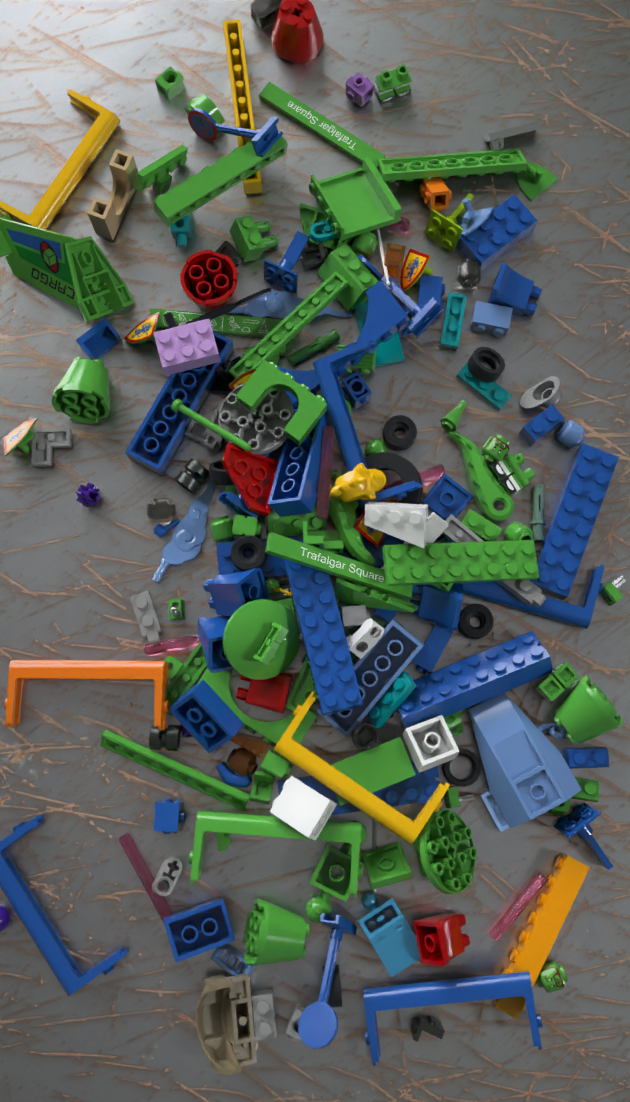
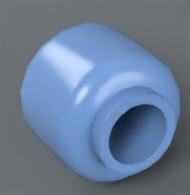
[556,420,585,448]

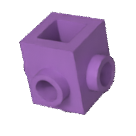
[346,72,374,107]

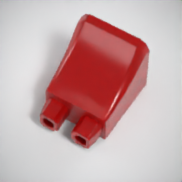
[236,673,293,715]
[413,913,470,967]

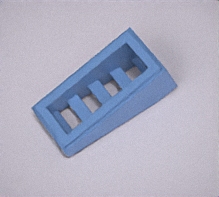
[210,944,257,978]

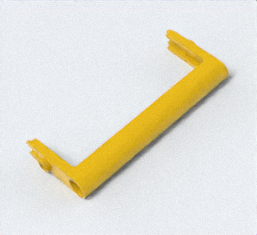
[0,89,120,230]
[273,691,450,845]

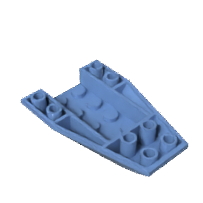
[468,692,582,828]

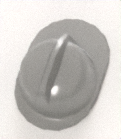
[520,376,563,409]

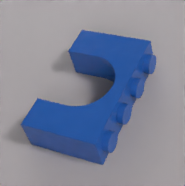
[372,608,454,675]

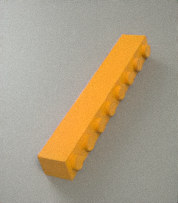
[492,853,590,1019]

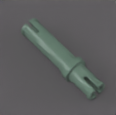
[531,485,546,543]

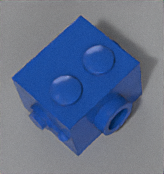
[341,371,372,409]
[154,799,186,834]

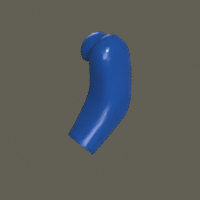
[216,762,252,788]

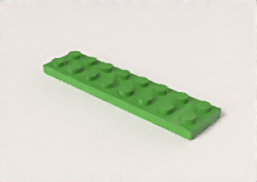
[378,148,528,183]
[382,540,540,586]

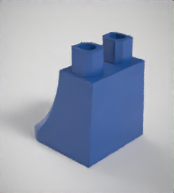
[488,262,542,317]
[203,568,269,616]
[410,583,463,631]
[198,615,234,673]

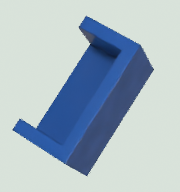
[76,318,122,360]

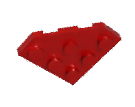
[222,443,279,516]

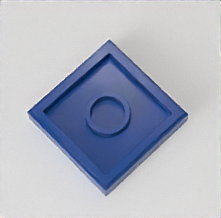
[421,473,474,521]

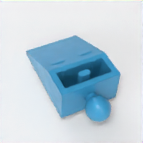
[358,892,420,978]

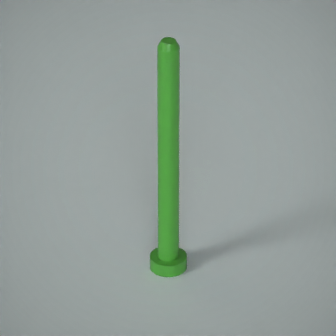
[171,399,251,451]

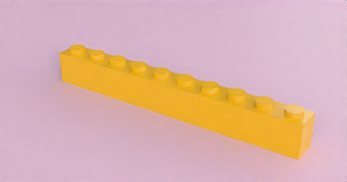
[223,19,262,194]

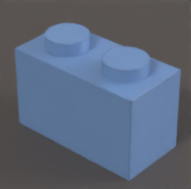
[470,301,513,336]

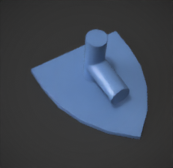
[457,198,493,236]

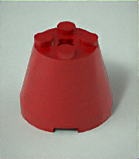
[271,0,324,64]
[180,250,238,313]

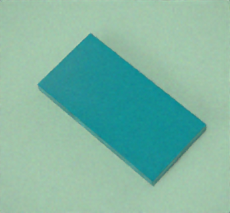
[354,300,405,368]

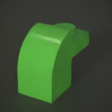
[185,94,225,124]

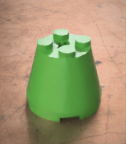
[51,357,110,424]
[554,675,625,744]
[243,899,310,966]

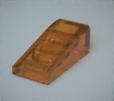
[230,735,269,759]

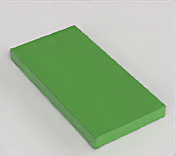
[331,737,416,806]

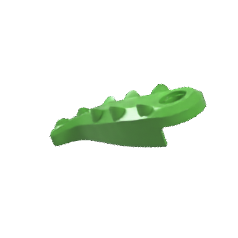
[447,431,514,522]
[317,470,375,566]

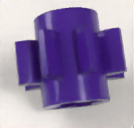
[75,482,100,507]

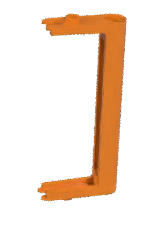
[4,660,170,730]

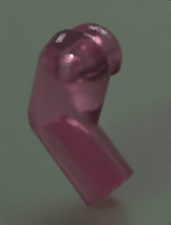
[388,216,410,231]

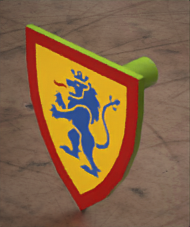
[400,249,433,292]

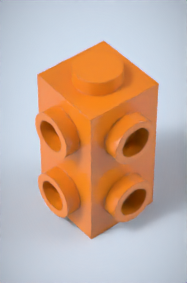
[419,177,452,211]

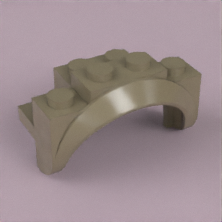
[196,973,257,1075]

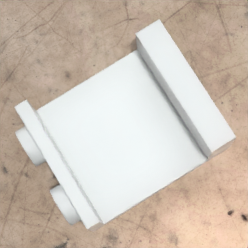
[270,776,337,841]

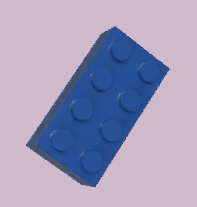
[456,194,538,273]

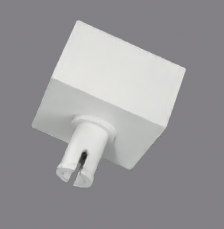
[402,715,460,773]

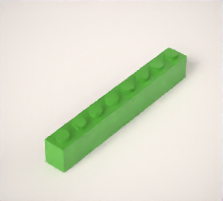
[154,136,288,227]

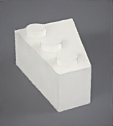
[364,501,428,548]

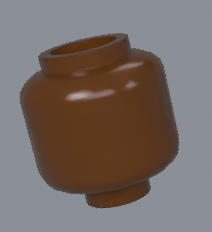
[227,747,258,777]

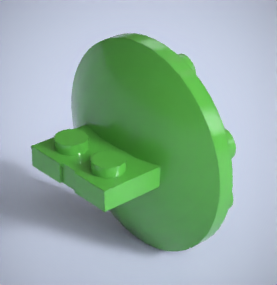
[223,599,300,680]
[413,809,477,894]

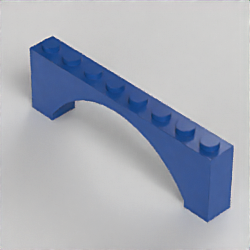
[275,280,410,409]

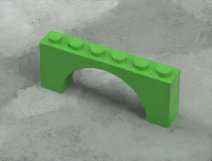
[198,667,318,745]

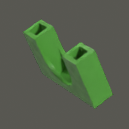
[236,360,327,446]

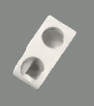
[346,619,384,659]

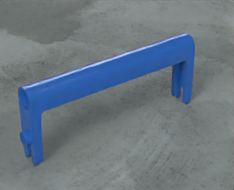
[313,338,423,509]
[445,538,604,629]
[0,814,129,996]
[363,971,543,1066]

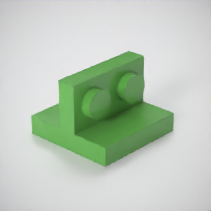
[361,842,412,890]

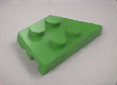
[299,203,356,252]

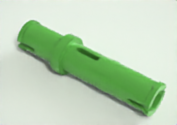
[287,329,340,367]

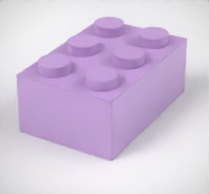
[153,319,220,376]

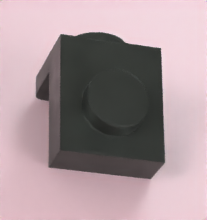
[216,241,242,267]
[301,241,328,269]
[410,1015,445,1042]

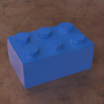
[169,680,243,753]
[163,896,236,963]

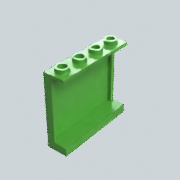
[309,157,402,241]

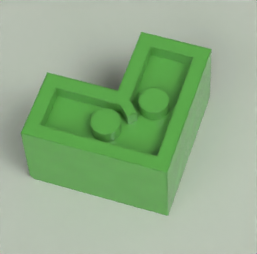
[303,521,343,554]

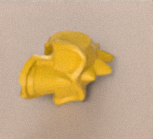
[330,463,386,502]

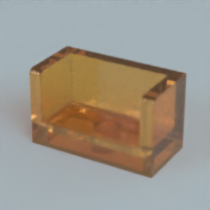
[382,243,406,282]

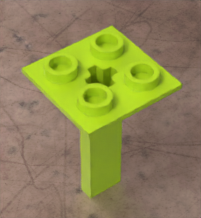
[424,193,474,252]

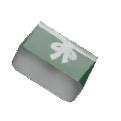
[251,0,284,30]

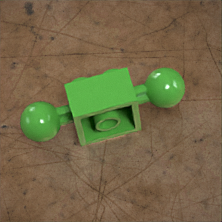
[305,821,367,924]

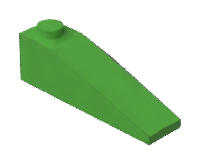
[335,577,418,612]

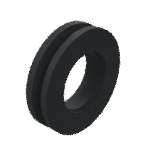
[356,452,423,516]

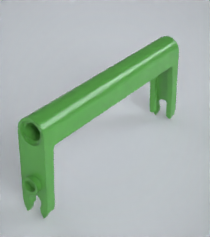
[189,810,363,898]

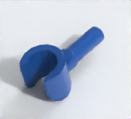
[154,518,180,537]

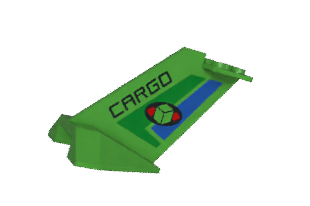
[0,214,134,323]

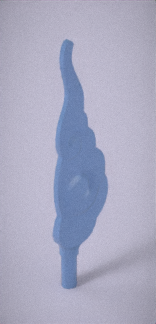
[228,289,352,320]
[152,479,214,583]

